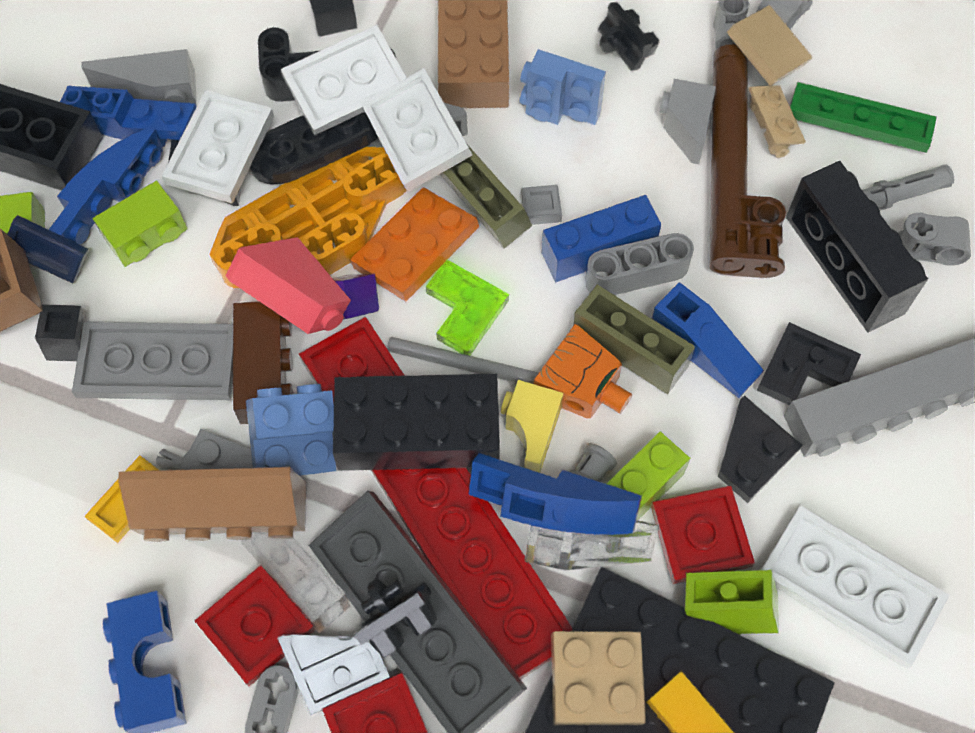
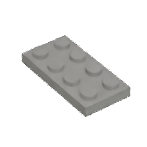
[72,322,233,400]

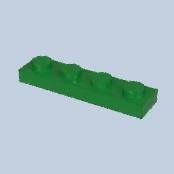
[790,82,937,153]

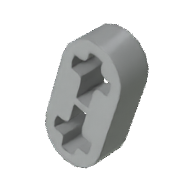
[245,666,299,733]

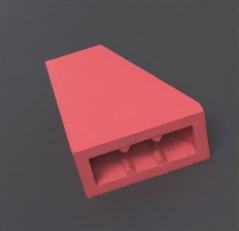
[225,237,351,334]

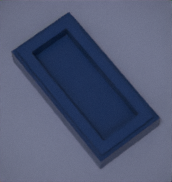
[7,215,89,284]

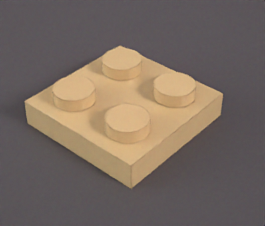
[551,632,645,725]

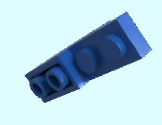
[60,85,197,147]
[49,127,163,244]
[469,453,642,535]

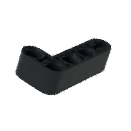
[258,27,396,102]

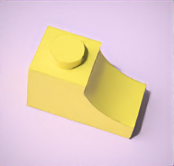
[501,380,563,473]

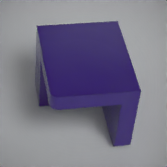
[333,274,379,319]

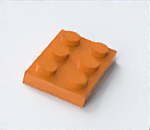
[350,187,479,302]

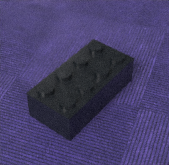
[0,84,102,190]
[786,160,928,333]
[333,374,500,471]

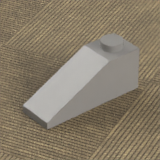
[81,49,196,104]

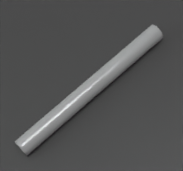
[387,337,539,384]

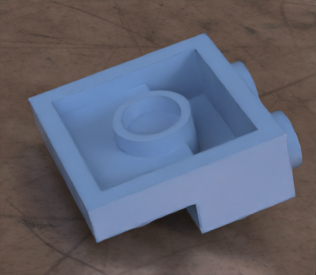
[520,49,606,125]
[246,384,336,476]

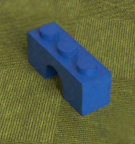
[541,195,662,283]
[103,591,187,733]

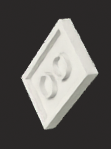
[281,25,406,135]
[362,68,472,192]
[162,90,274,204]

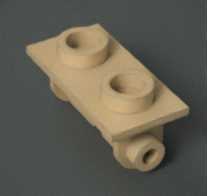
[749,85,806,158]

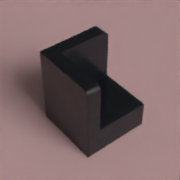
[309,0,357,37]
[35,304,84,361]

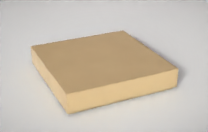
[727,5,813,86]

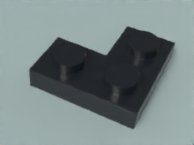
[757,322,861,406]

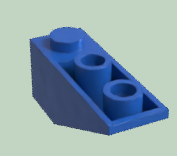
[652,282,764,398]

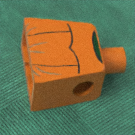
[534,324,632,418]

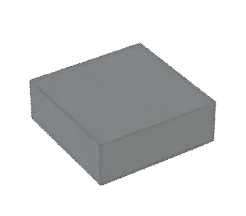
[522,185,562,225]

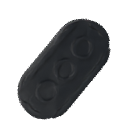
[250,112,378,184]

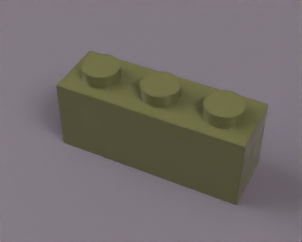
[440,143,532,249]
[573,284,695,395]

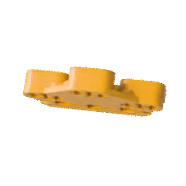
[209,147,407,288]

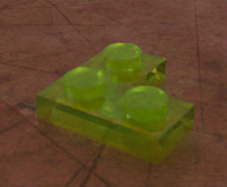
[426,260,509,356]

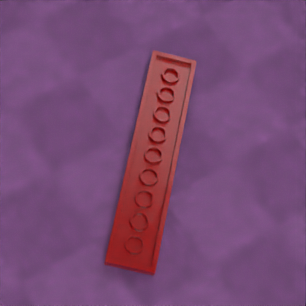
[299,317,572,679]

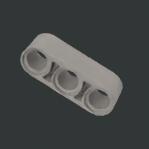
[585,233,694,295]

